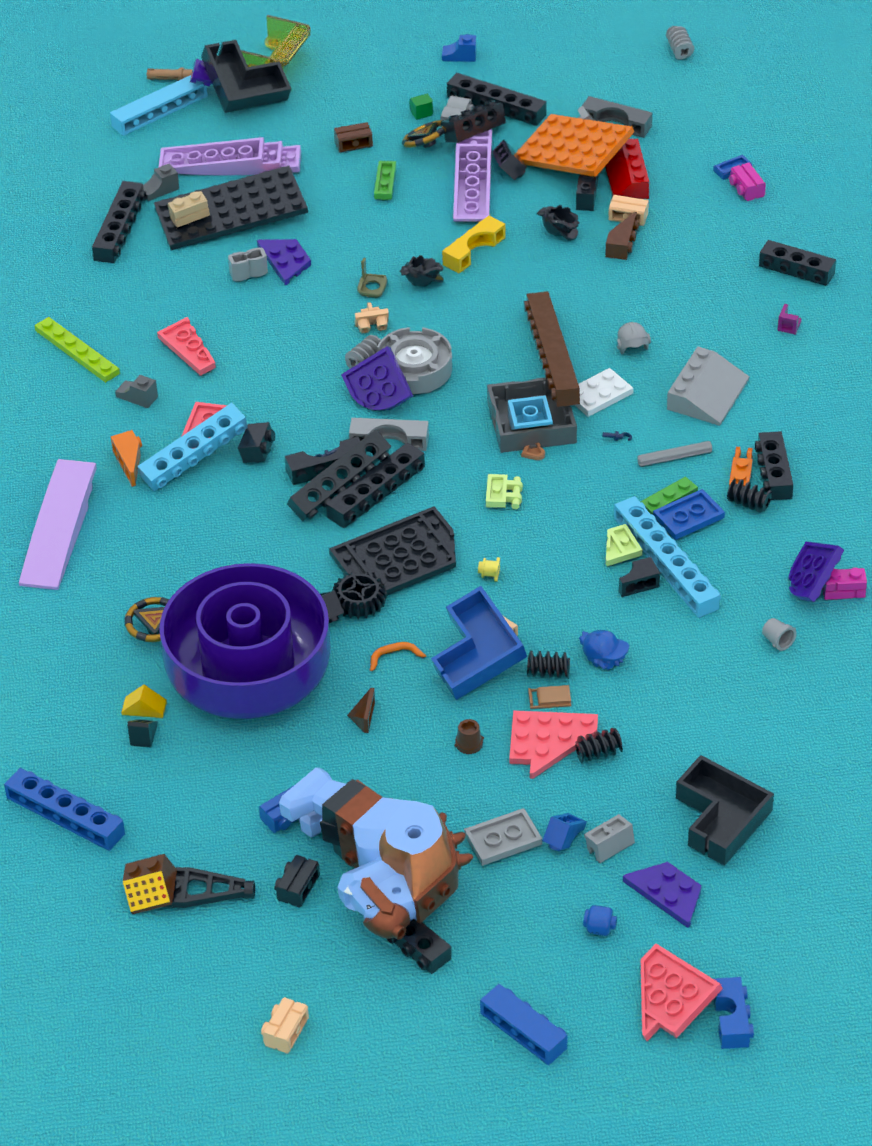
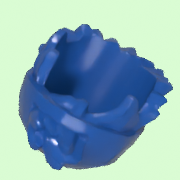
[579,630,629,670]

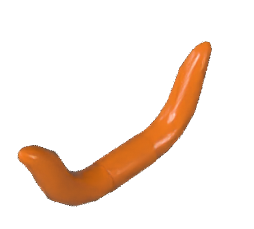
[370,642,426,671]

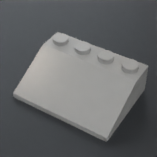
[667,347,749,426]

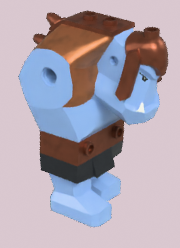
[279,768,473,940]

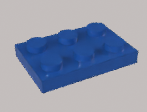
[653,489,725,540]

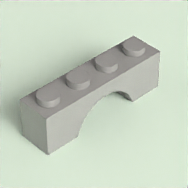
[349,418,429,451]

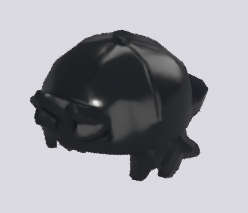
[536,204,580,241]
[400,255,444,287]

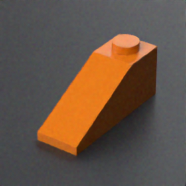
[111,430,142,487]

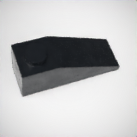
[492,139,527,180]

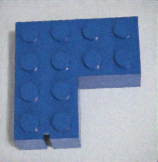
[431,586,527,700]

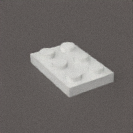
[575,368,633,417]

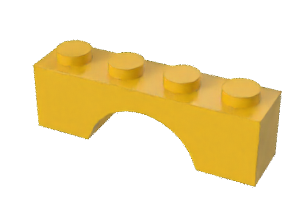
[442,215,506,274]

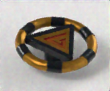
[402,120,446,148]
[124,597,170,642]

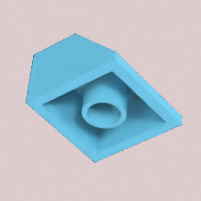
[508,395,553,430]

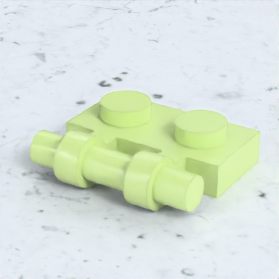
[486,474,523,509]

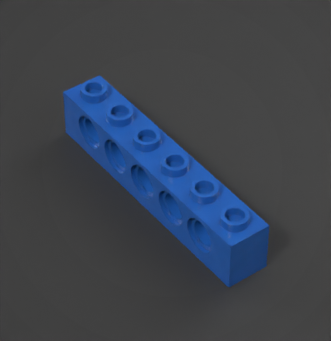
[4,768,125,851]

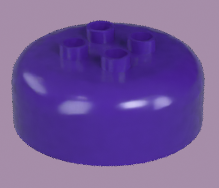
[160,563,331,719]

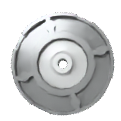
[377,327,452,394]

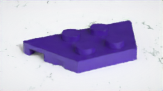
[257,239,311,285]
[623,862,702,928]

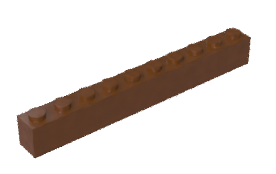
[524,291,580,407]

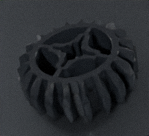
[332,571,387,620]

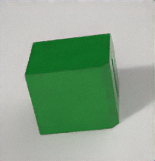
[409,93,433,120]

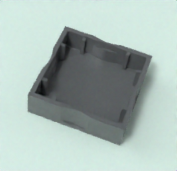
[487,377,577,453]

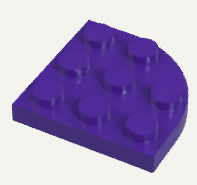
[341,346,413,411]
[788,541,844,602]

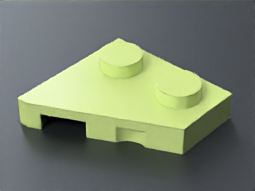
[606,524,642,566]

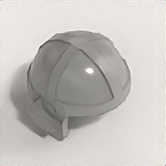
[617,322,651,354]

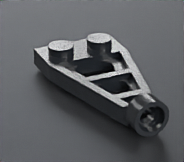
[164,867,255,908]

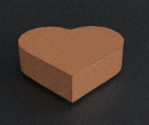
[521,443,545,460]

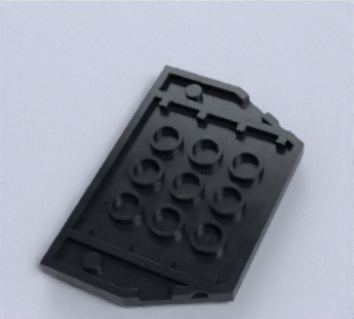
[329,506,456,595]

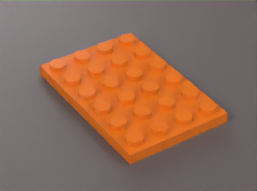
[516,114,634,177]

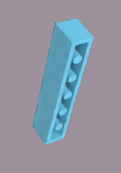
[110,75,208,136]

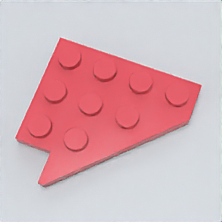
[509,710,598,779]
[641,944,723,1041]

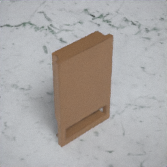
[528,685,571,709]

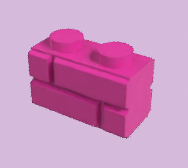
[729,163,766,201]
[822,568,867,600]

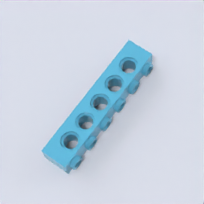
[138,403,248,491]

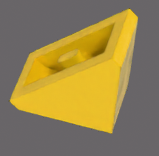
[121,684,167,718]

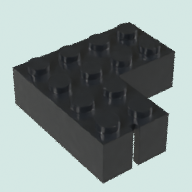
[201,40,291,113]
[676,755,774,866]

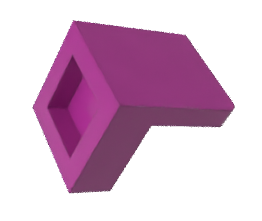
[778,304,802,335]

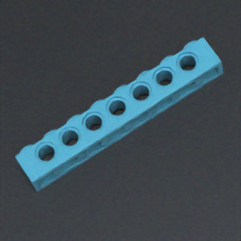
[614,496,721,618]

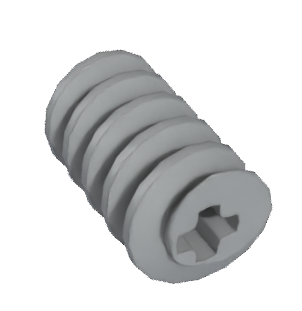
[666,26,694,60]
[345,335,381,369]

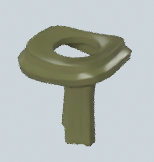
[357,258,388,297]

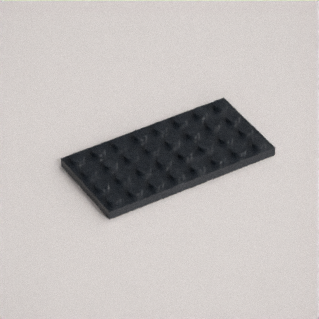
[154,166,308,250]

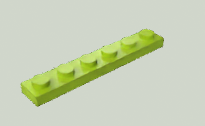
[34,317,120,383]

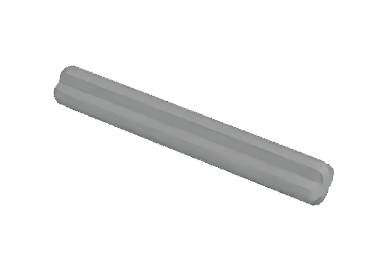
[637,441,712,466]

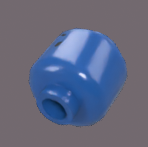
[583,905,617,936]

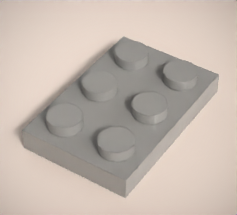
[464,808,542,866]

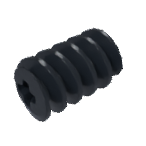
[727,479,772,513]
[527,650,570,678]
[575,727,623,763]

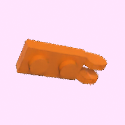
[729,446,753,486]

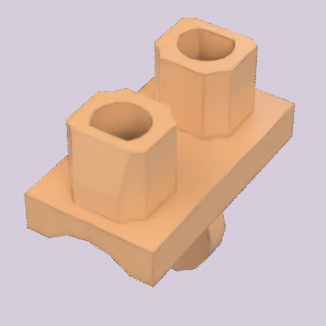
[354,302,389,333]

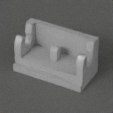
[584,814,635,863]

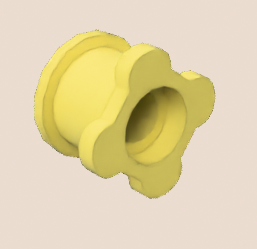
[478,557,500,582]

